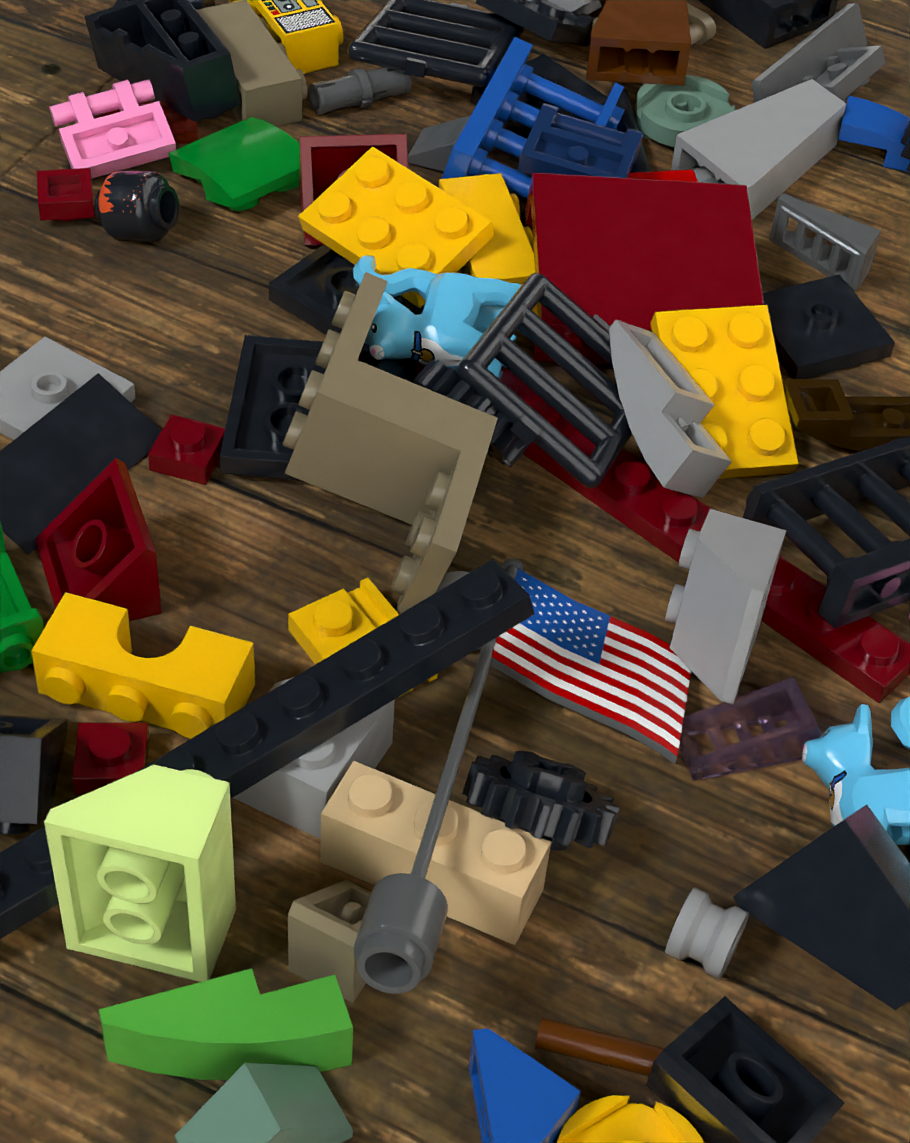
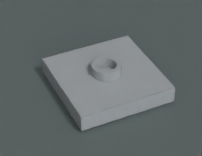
[0,337,136,440]

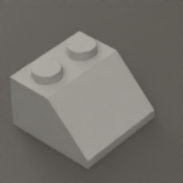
[665,509,786,704]
[233,678,395,839]

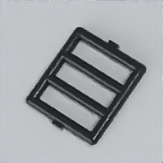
[347,0,524,87]
[457,273,632,488]

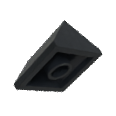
[646,996,845,1143]

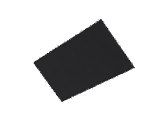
[0,373,161,555]

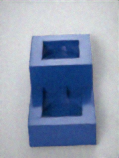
[838,96,910,172]

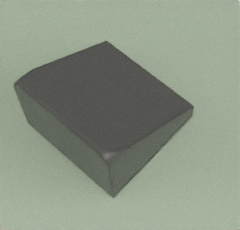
[408,116,470,172]

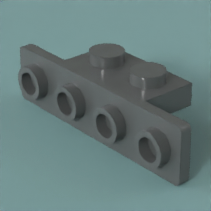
[752,3,886,103]

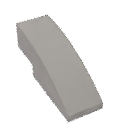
[609,320,732,498]

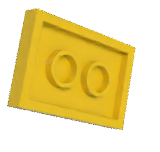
[298,147,495,308]
[651,305,798,479]

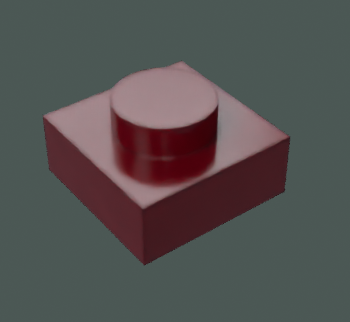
[37,168,95,221]
[148,414,225,485]
[72,723,150,795]

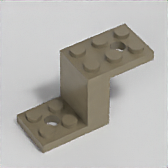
[283,272,498,614]

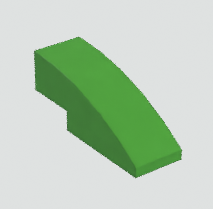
[98,968,353,1080]

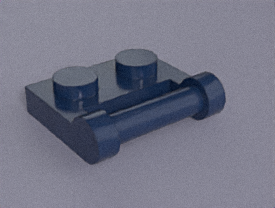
[518,103,644,178]

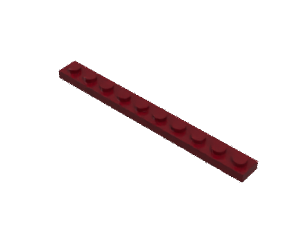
[416,361,910,703]

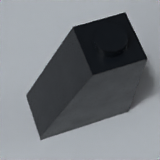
[733,804,910,1010]

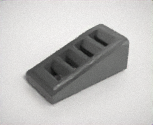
[769,193,881,291]

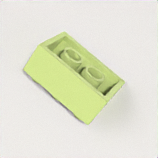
[44,765,236,982]

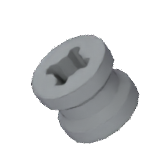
[665,887,749,980]

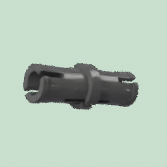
[308,67,411,116]

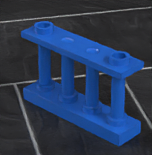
[438,37,625,199]

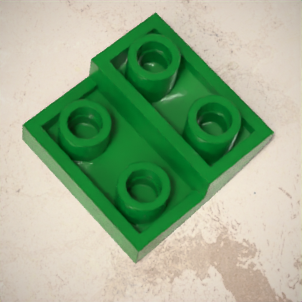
[168,117,299,211]

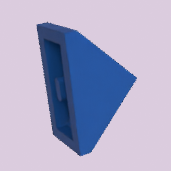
[468,1028,581,1143]

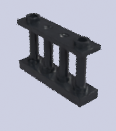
[742,436,910,629]

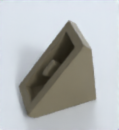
[288,880,372,1003]

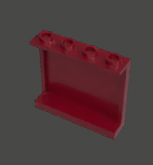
[525,173,764,365]

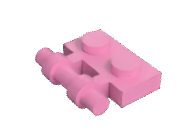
[49,79,176,179]

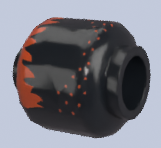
[95,171,179,242]

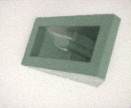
[175,1063,353,1143]

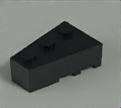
[84,0,241,122]

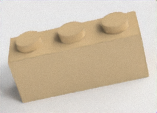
[320,761,551,945]

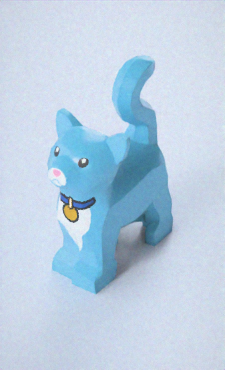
[353,255,521,380]
[802,697,910,845]

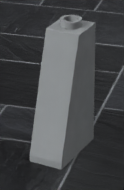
[671,79,846,220]

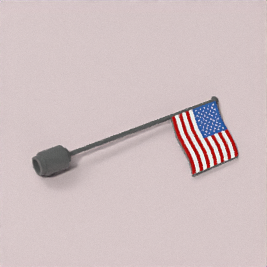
[354,558,691,994]

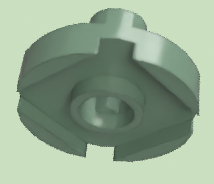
[635,75,735,147]

